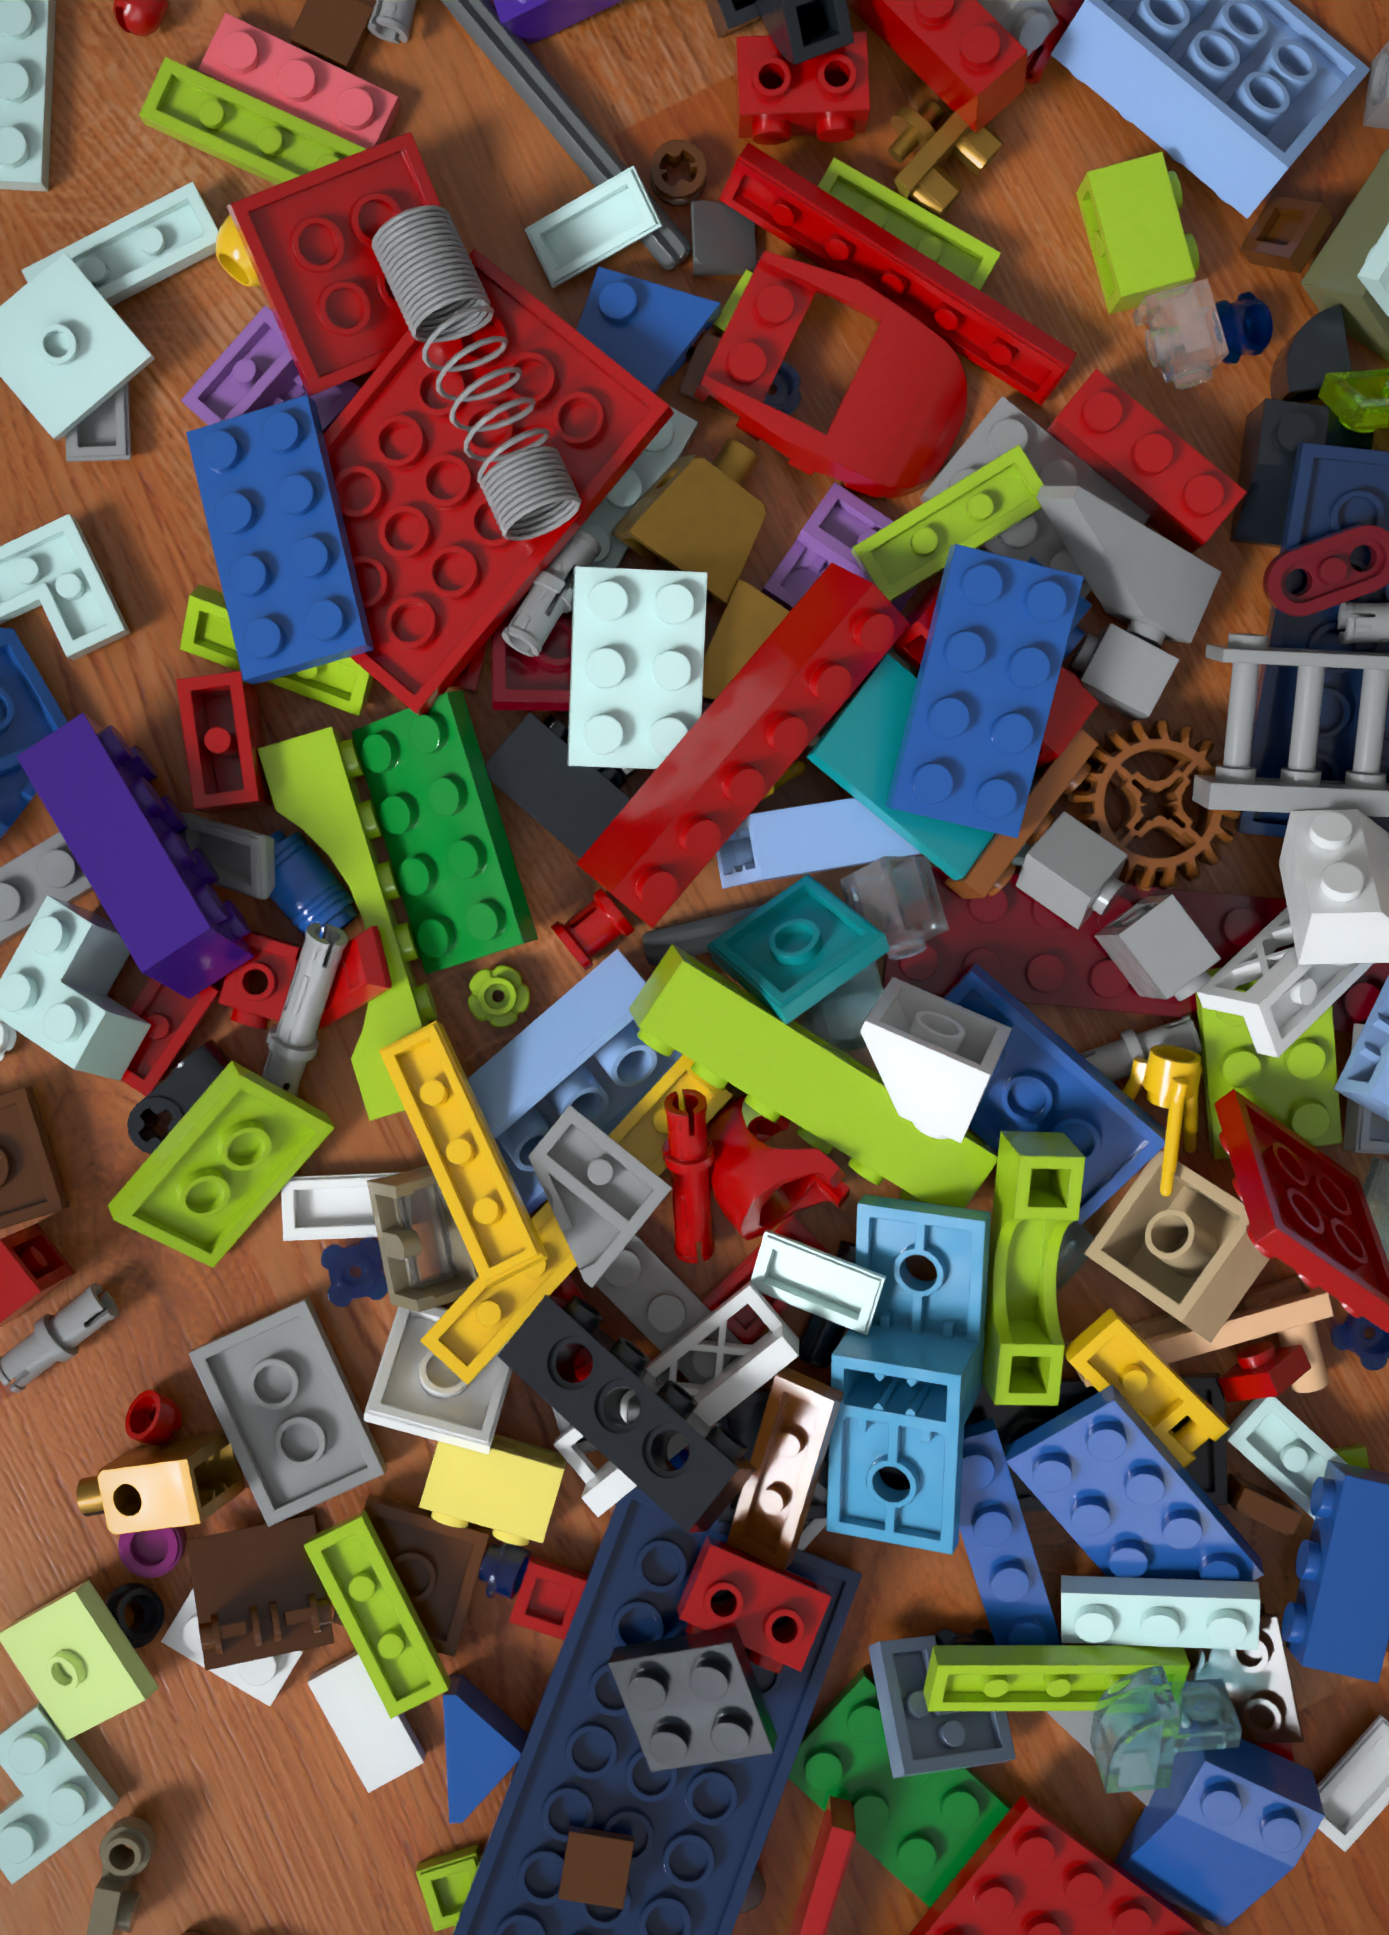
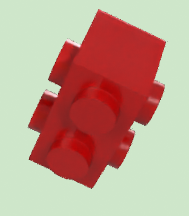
[735,31,870,145]
[677,1535,832,1673]

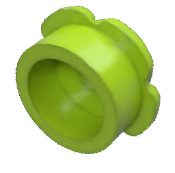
[468,965,530,1028]

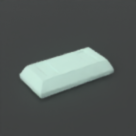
[525,166,663,288]
[751,1229,887,1335]

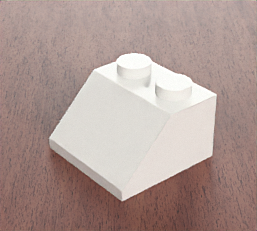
[1279,809,1389,965]
[860,977,1012,1143]

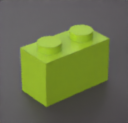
[1076,152,1199,315]

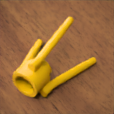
[1123,1044,1203,1197]

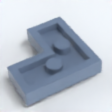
[868,1635,1016,1779]

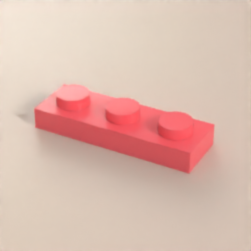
[198,12,401,149]

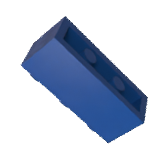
[1281,1460,1389,1683]

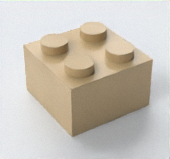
[1084,1150,1270,1343]

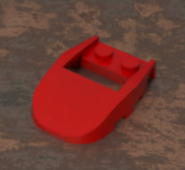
[693,251,967,499]

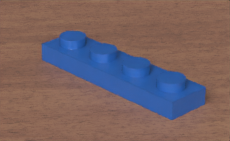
[959,1418,1062,1645]

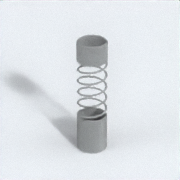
[372,205,582,541]

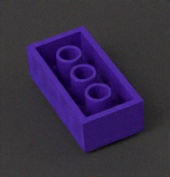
[16,713,254,999]

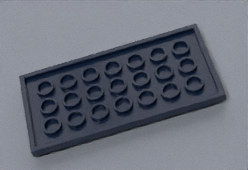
[452,1486,862,1935]

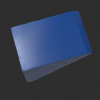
[443,1674,528,1824]

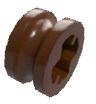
[650,140,707,207]

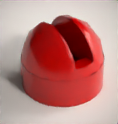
[113,0,170,37]
[125,1390,183,1446]

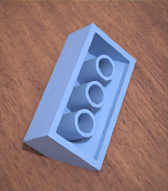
[468,948,683,1215]

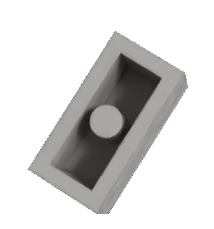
[1094,894,1221,1001]

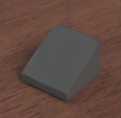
[691,200,756,277]

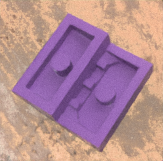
[181,305,360,434]
[761,482,918,612]

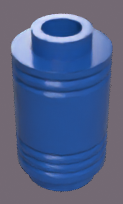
[269,830,359,939]

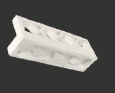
[1197,907,1374,1058]
[553,1281,799,1517]

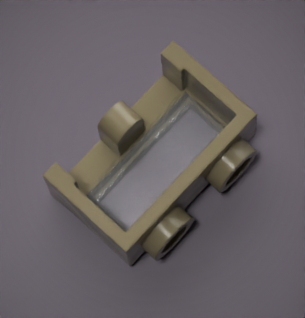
[367,1165,479,1313]

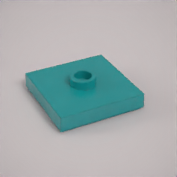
[707,874,890,1025]

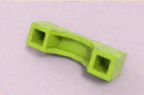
[982,1131,1085,1406]

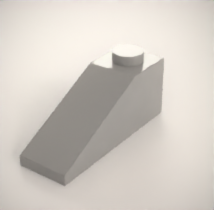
[1036,486,1222,648]

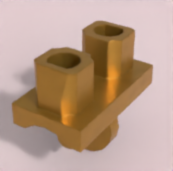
[888,101,1003,218]

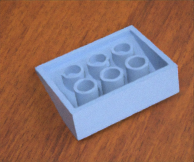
[1051,0,1371,219]

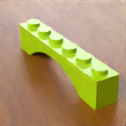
[257,727,438,1121]

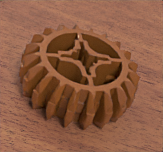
[1065,719,1241,891]

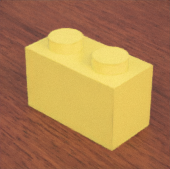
[419,1434,566,1546]

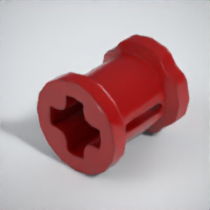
[550,888,635,971]

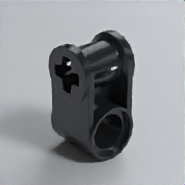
[127,1039,232,1154]

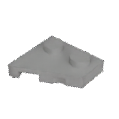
[528,1105,672,1287]

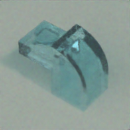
[1090,1665,1242,1793]

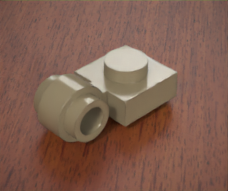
[87,1817,156,1935]

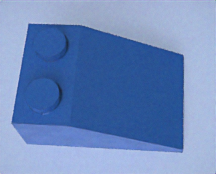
[1114,1718,1325,1928]

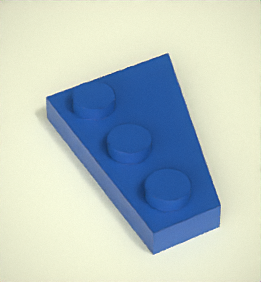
[576,266,722,393]

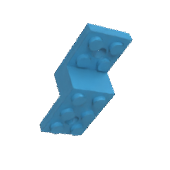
[826,1194,991,1555]

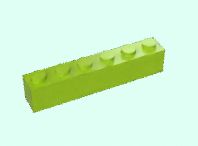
[629,944,998,1208]

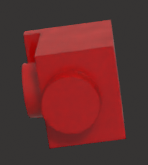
[218,930,303,1030]

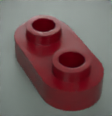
[1263,524,1389,617]

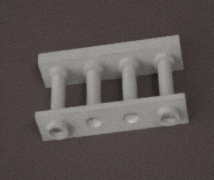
[1192,633,1389,817]

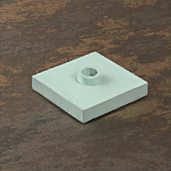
[0,252,155,441]

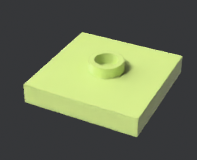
[0,1580,159,1741]

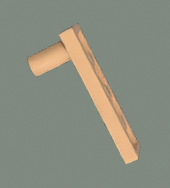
[1066,1276,1334,1393]

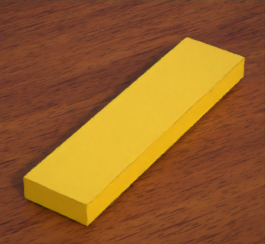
[379,1021,548,1288]

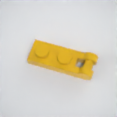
[1064,1307,1230,1469]

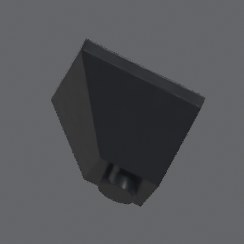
[1230,398,1375,548]

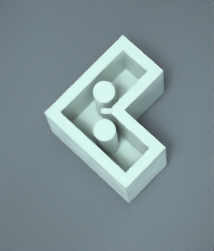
[0,895,151,1081]

